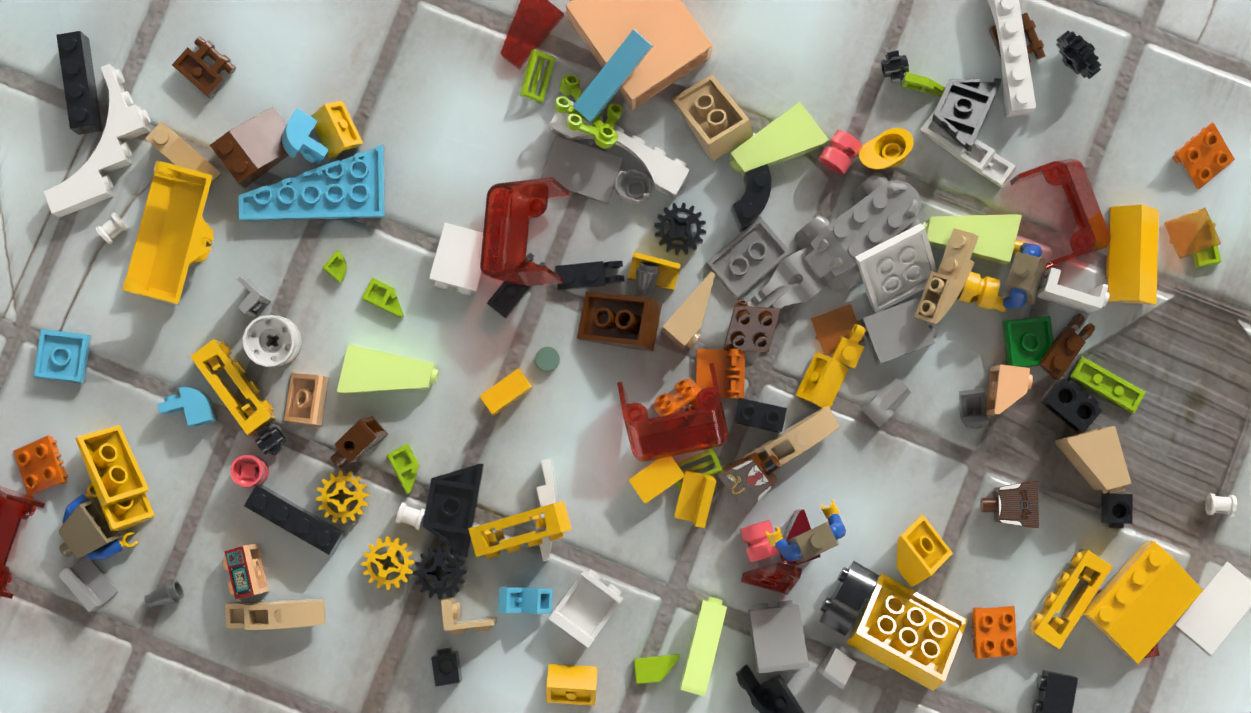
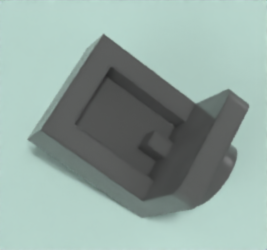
[959,388,990,429]

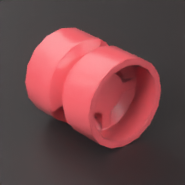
[818,130,863,175]
[230,455,269,487]
[740,520,780,562]

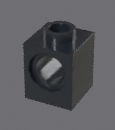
[1101,493,1133,528]
[431,648,462,687]

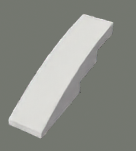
[920,110,1016,188]
[534,459,556,562]

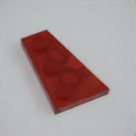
[500,0,564,70]
[741,561,802,595]

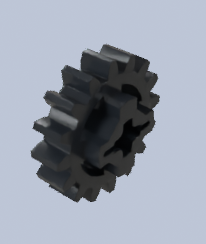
[1056,30,1101,79]
[654,203,706,256]
[413,546,467,600]

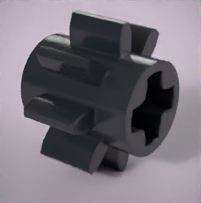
[881,50,909,82]
[255,425,286,455]

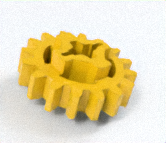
[316,470,370,524]
[361,536,416,590]

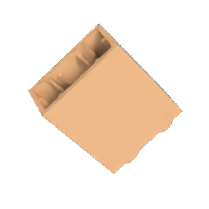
[566,0,713,111]

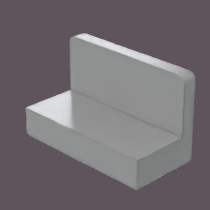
[237,276,271,319]
[58,556,118,612]

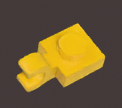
[832,324,866,369]

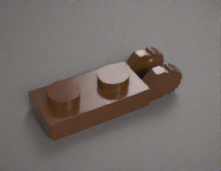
[1038,313,1095,380]

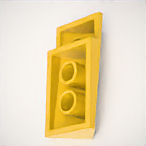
[1105,205,1159,305]
[75,425,155,532]

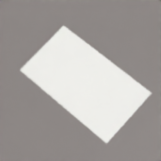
[1176,561,1251,655]

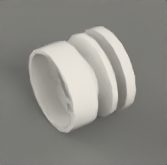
[243,315,302,367]

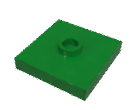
[1002,316,1053,367]

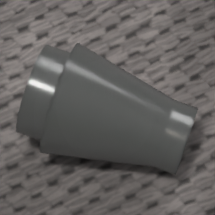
[635,262,660,298]
[144,580,184,609]

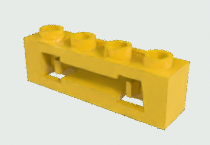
[190,339,276,436]
[468,501,572,559]
[1029,549,1113,649]

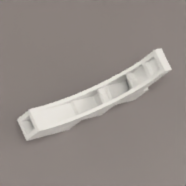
[43,64,151,218]

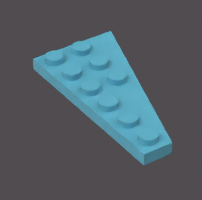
[239,145,385,221]

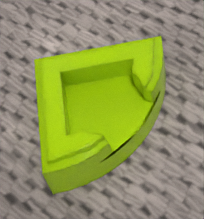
[322,250,347,284]

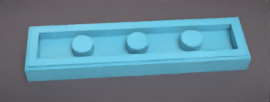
[573,30,653,122]

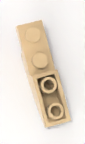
[914,228,979,324]
[743,405,840,465]
[225,599,326,630]

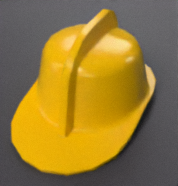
[859,128,914,170]

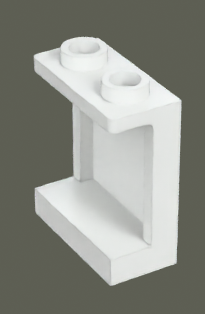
[429,223,493,296]
[1037,267,1109,314]
[548,569,623,648]

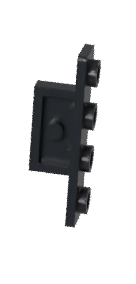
[736,664,804,713]

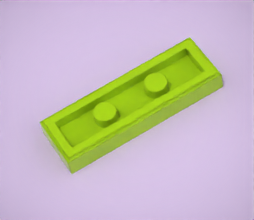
[1069,356,1146,414]

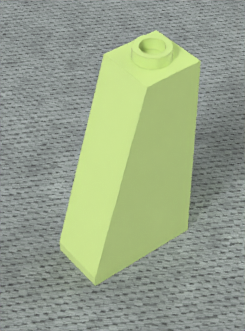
[729,102,829,176]
[922,214,1022,265]
[337,344,439,394]
[679,596,727,697]

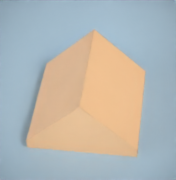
[284,373,329,426]

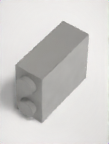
[860,298,936,365]

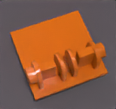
[1172,122,1235,190]
[696,349,745,399]
[651,377,709,428]
[13,435,69,497]
[970,606,1017,659]

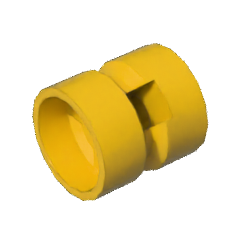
[957,272,1000,310]

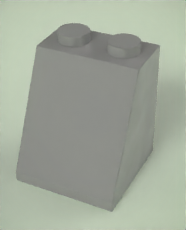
[748,600,809,673]

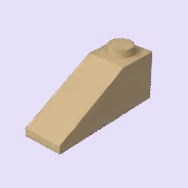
[145,121,222,186]

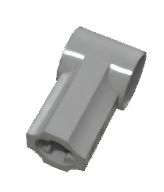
[862,378,911,427]

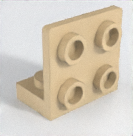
[441,597,497,635]

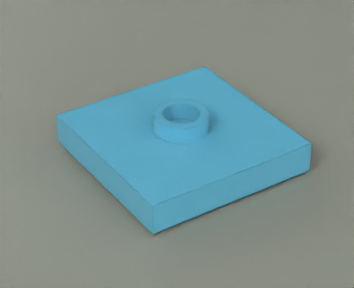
[33,329,91,383]

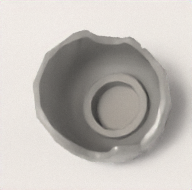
[615,168,652,205]

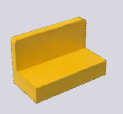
[311,101,363,159]
[627,252,681,291]
[795,352,849,408]
[479,368,533,416]
[628,452,684,503]
[674,470,716,528]
[546,664,598,706]

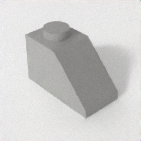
[816,646,856,689]

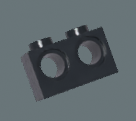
[1040,379,1102,434]
[732,398,787,433]

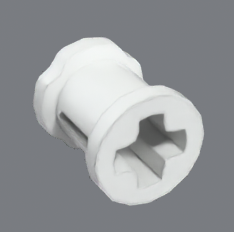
[95,212,129,244]
[1205,493,1237,517]
[396,502,426,530]

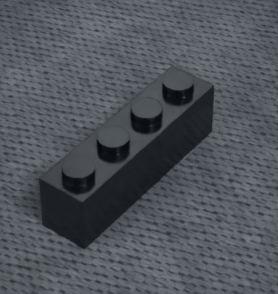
[56,31,102,135]
[244,485,346,555]
[1033,670,1078,713]

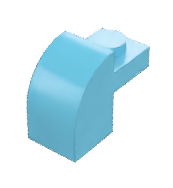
[282,108,329,164]
[157,387,217,427]
[498,586,553,614]

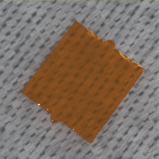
[1164,208,1221,259]
[811,304,865,356]

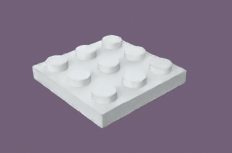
[855,223,937,313]

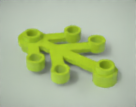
[554,74,623,149]

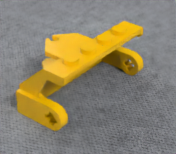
[121,161,214,305]

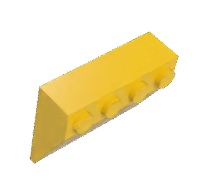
[1083,540,1203,664]
[846,573,968,691]

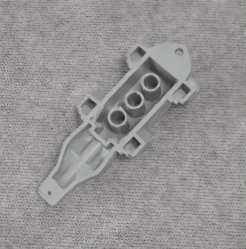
[747,172,921,309]

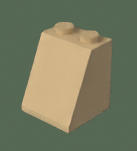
[1055,426,1131,494]

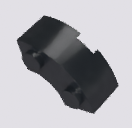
[731,164,771,231]
[820,561,879,636]

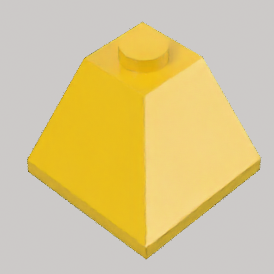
[896,514,953,587]

